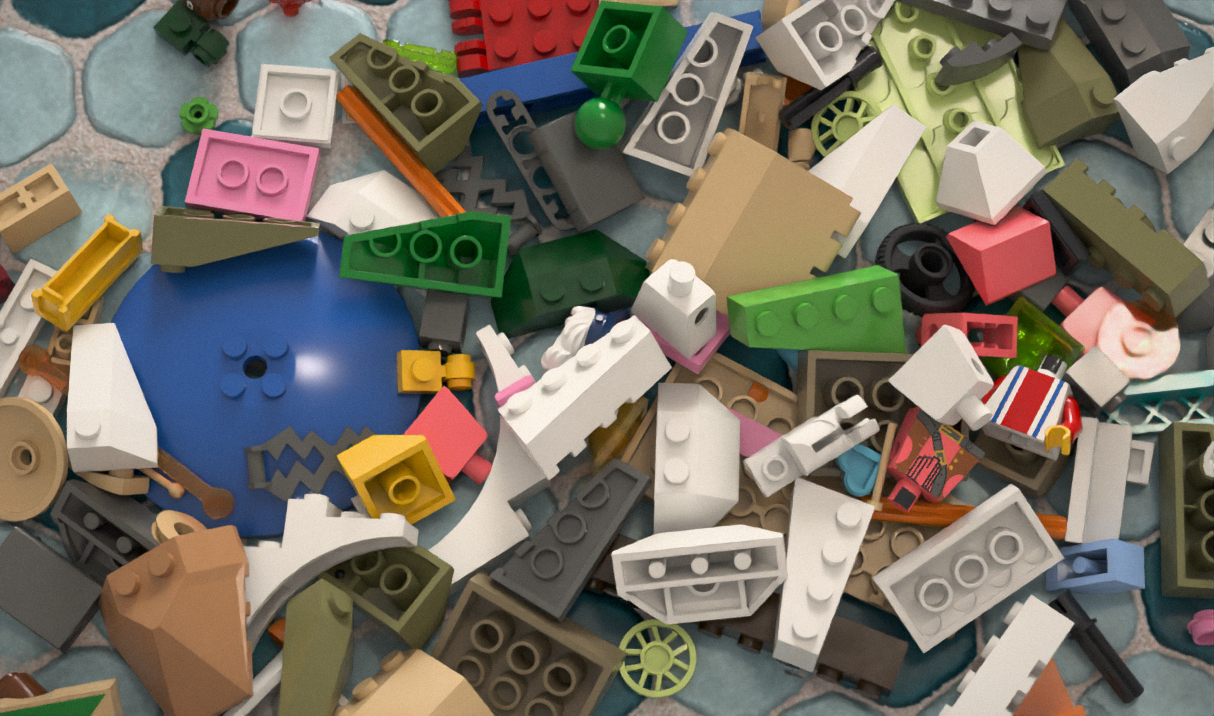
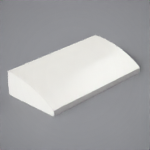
[872,483,1064,653]

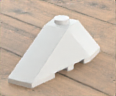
[755,0,895,90]
[1114,47,1214,174]
[808,104,926,260]

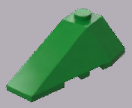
[339,211,511,299]

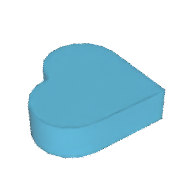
[835,444,881,496]

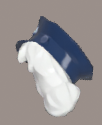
[541,304,631,372]

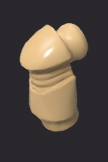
[788,128,816,171]

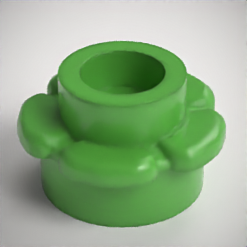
[179,97,218,135]

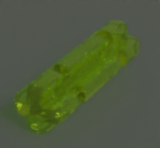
[382,39,457,75]

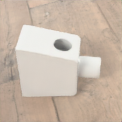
[631,259,717,359]
[888,324,994,431]

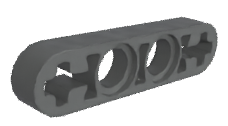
[486,90,575,231]

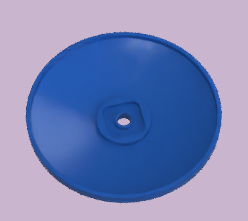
[111,232,423,540]

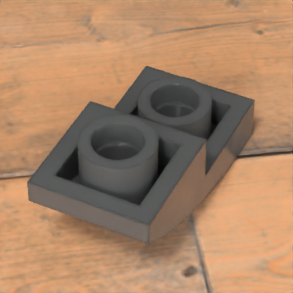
[934,32,1022,86]

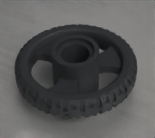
[875,223,975,317]

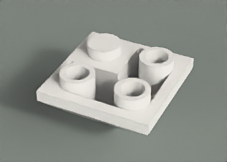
[936,120,1047,225]

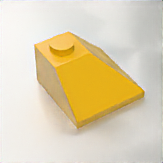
[336,435,456,525]

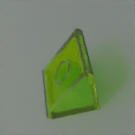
[979,296,1086,380]

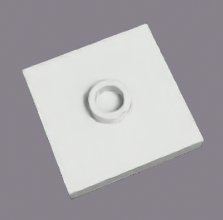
[251,64,341,148]

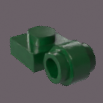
[153,0,230,67]

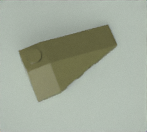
[151,206,320,273]

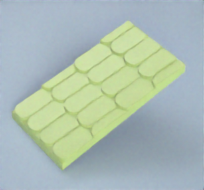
[854,0,1065,223]

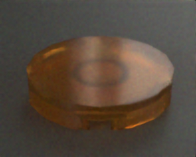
[1097,300,1181,382]

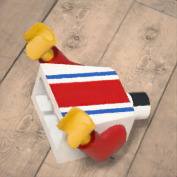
[962,355,1083,461]

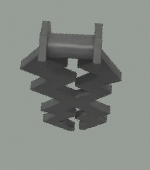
[434,146,542,259]
[244,426,376,503]

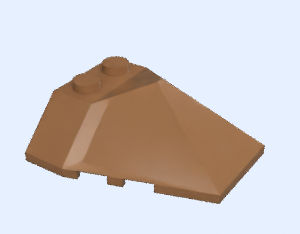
[98,525,253,716]

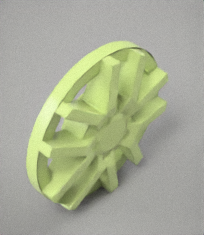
[811,91,883,157]
[619,619,696,699]

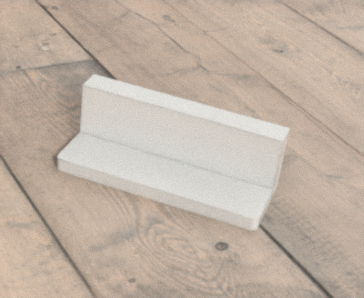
[1065,417,1133,545]

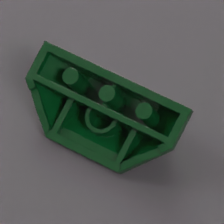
[490,229,650,339]

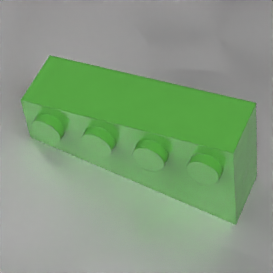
[726,265,906,354]

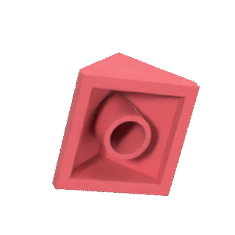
[946,205,1057,306]

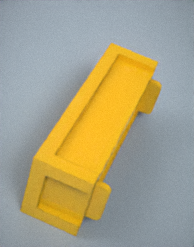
[31,214,143,332]

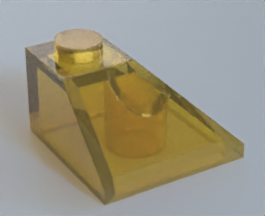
[584,396,648,479]

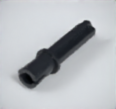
[779,45,883,130]
[1048,589,1144,704]

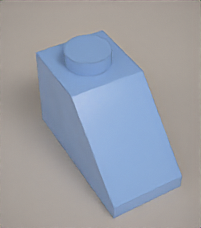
[1046,538,1145,594]

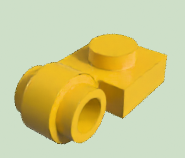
[397,350,476,394]

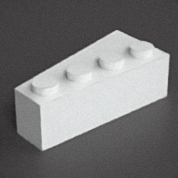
[619,12,754,177]
[497,315,672,481]
[773,477,875,673]
[938,595,1074,716]

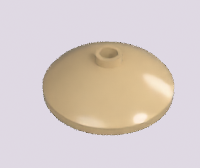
[0,397,68,521]

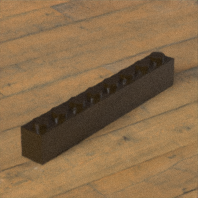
[584,534,909,699]

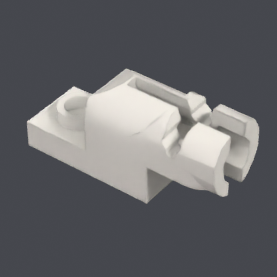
[743,395,880,497]

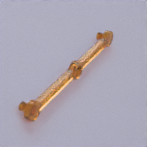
[18,345,235,519]

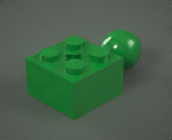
[570,1,688,150]

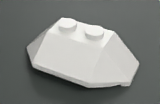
[307,170,440,297]
[653,383,740,535]
[612,525,788,625]

